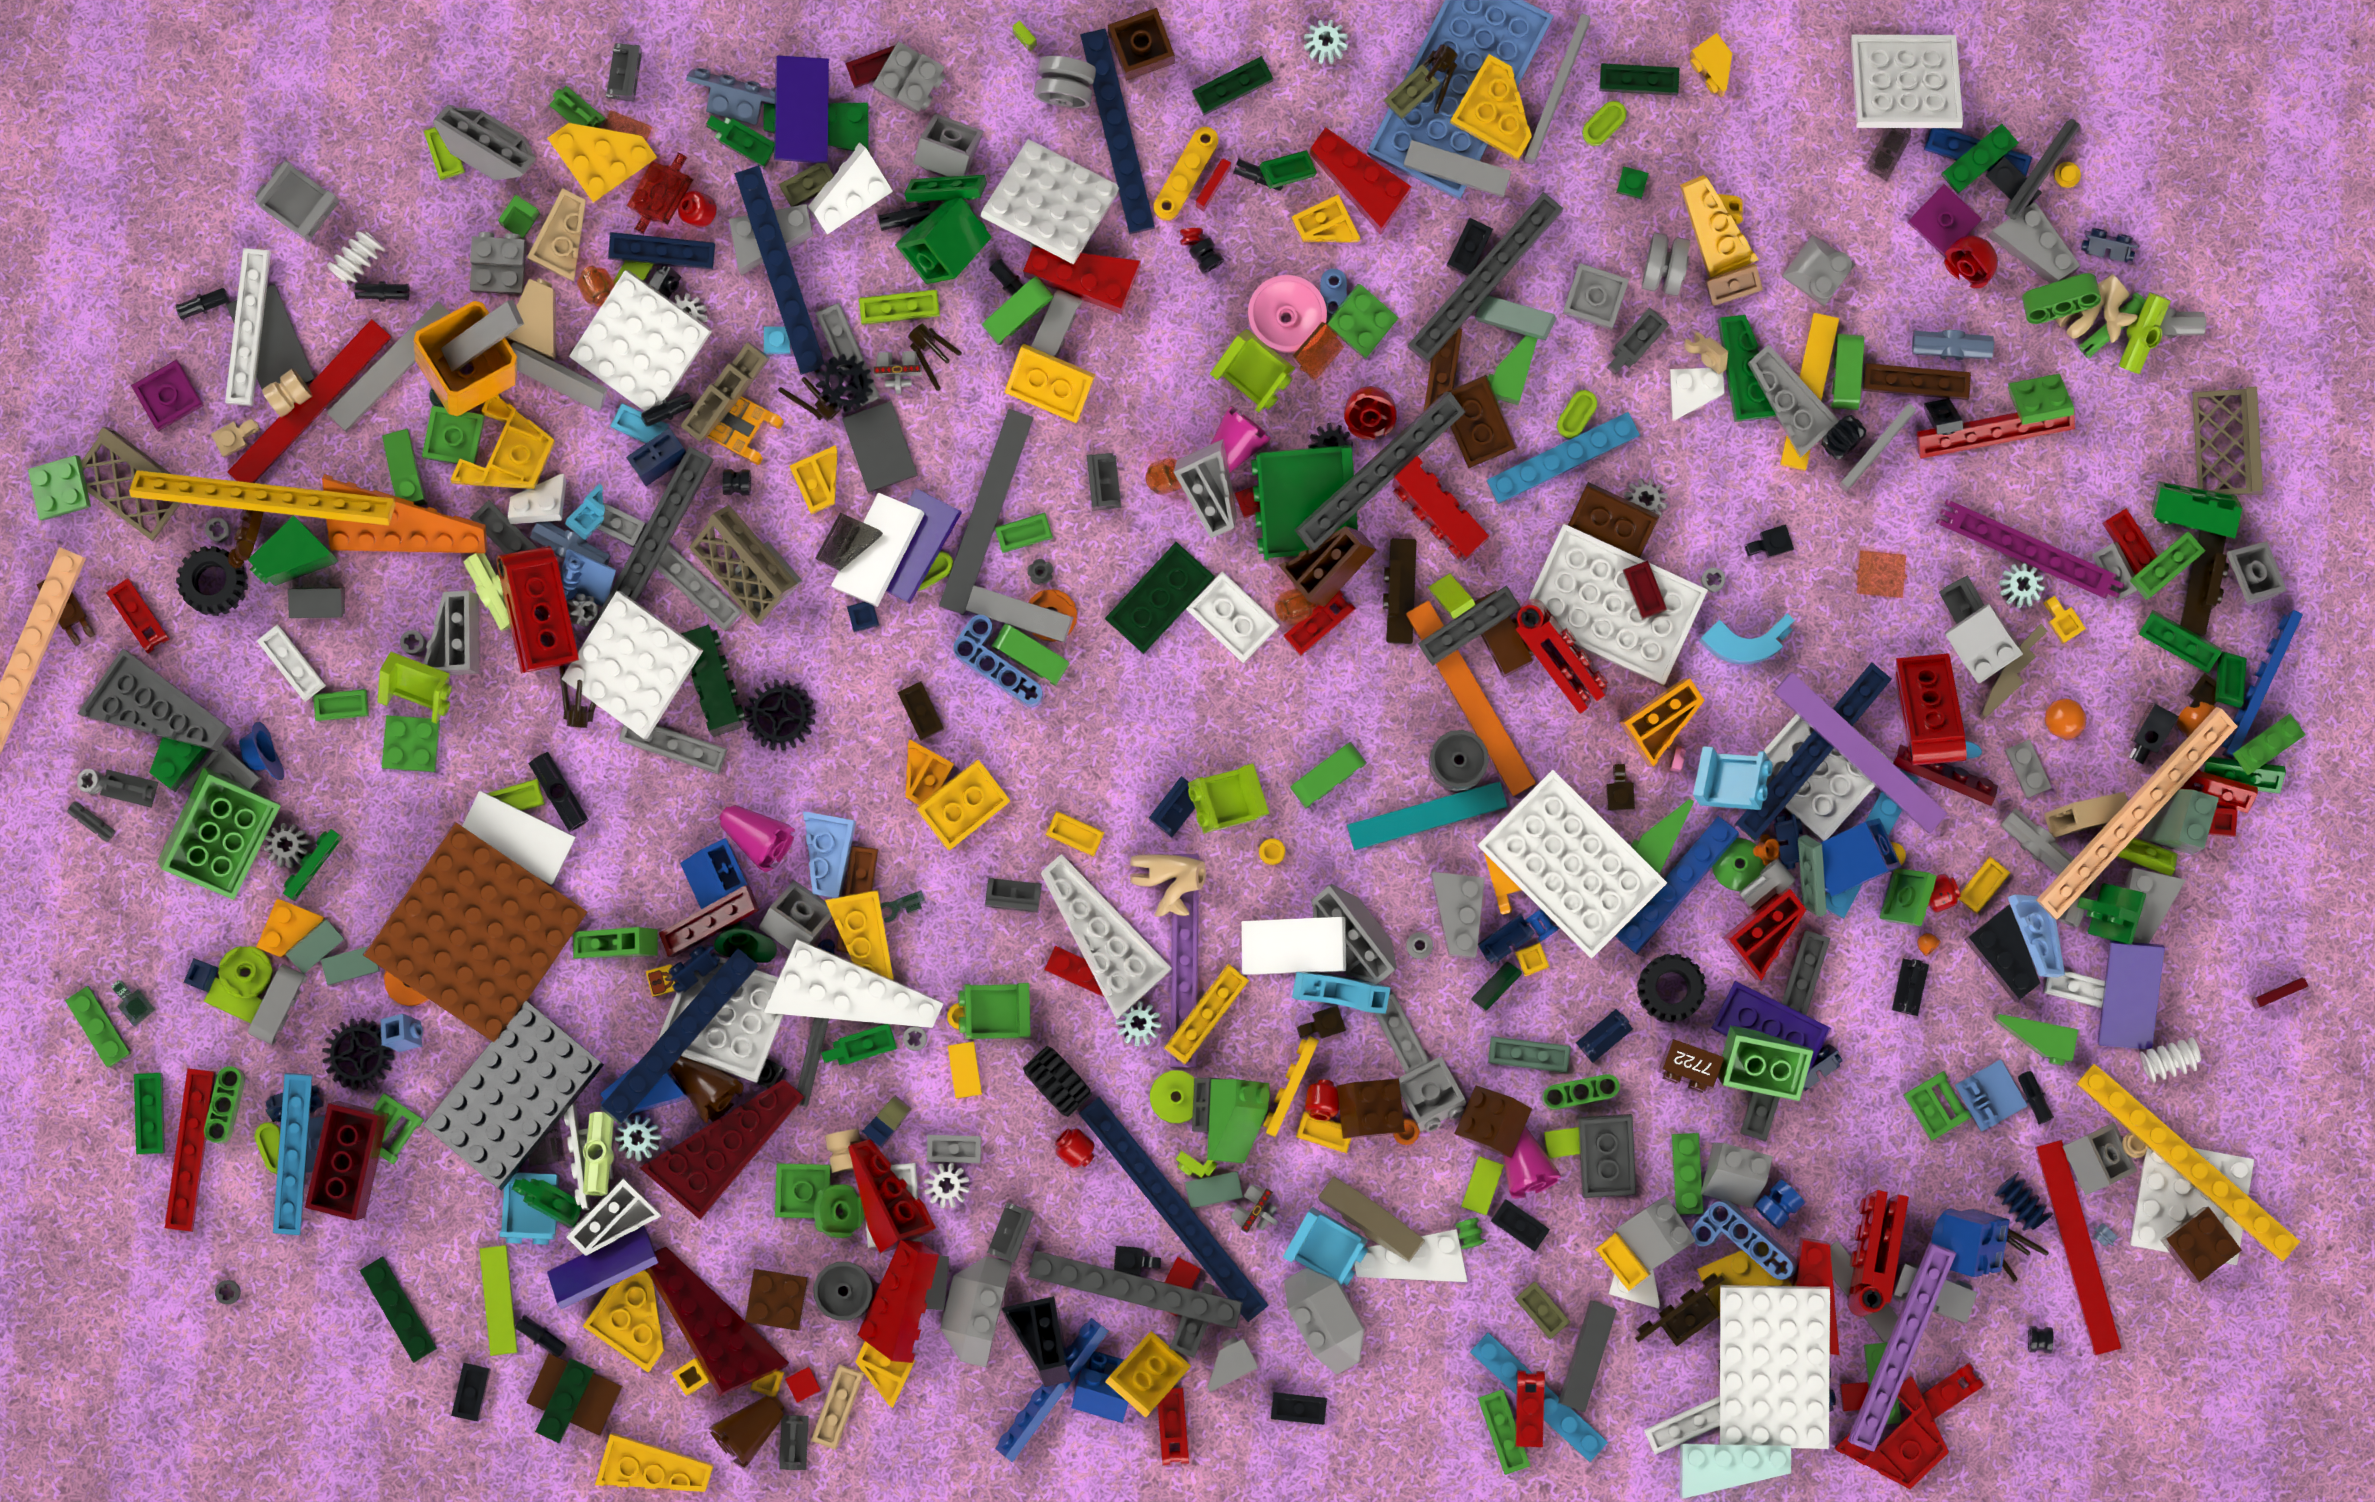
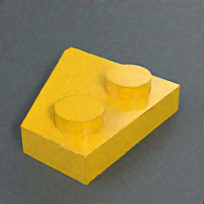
[1291,194,1361,243]
[789,445,838,515]
[855,1341,916,1408]

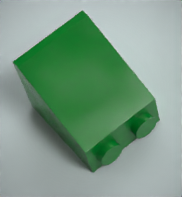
[895,197,992,284]
[248,515,339,586]

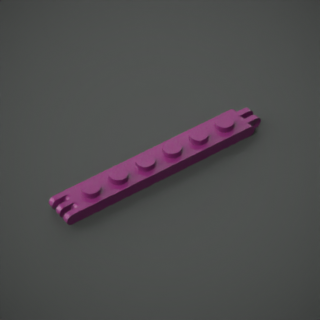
[1936,499,2124,599]

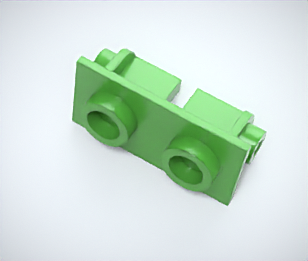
[549,86,606,127]

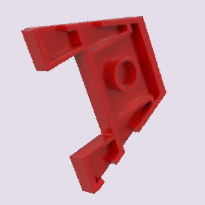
[1834,1375,1949,1489]

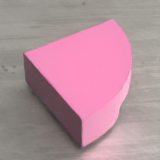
[1670,745,1686,773]

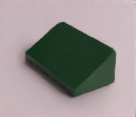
[1471,962,1522,1012]

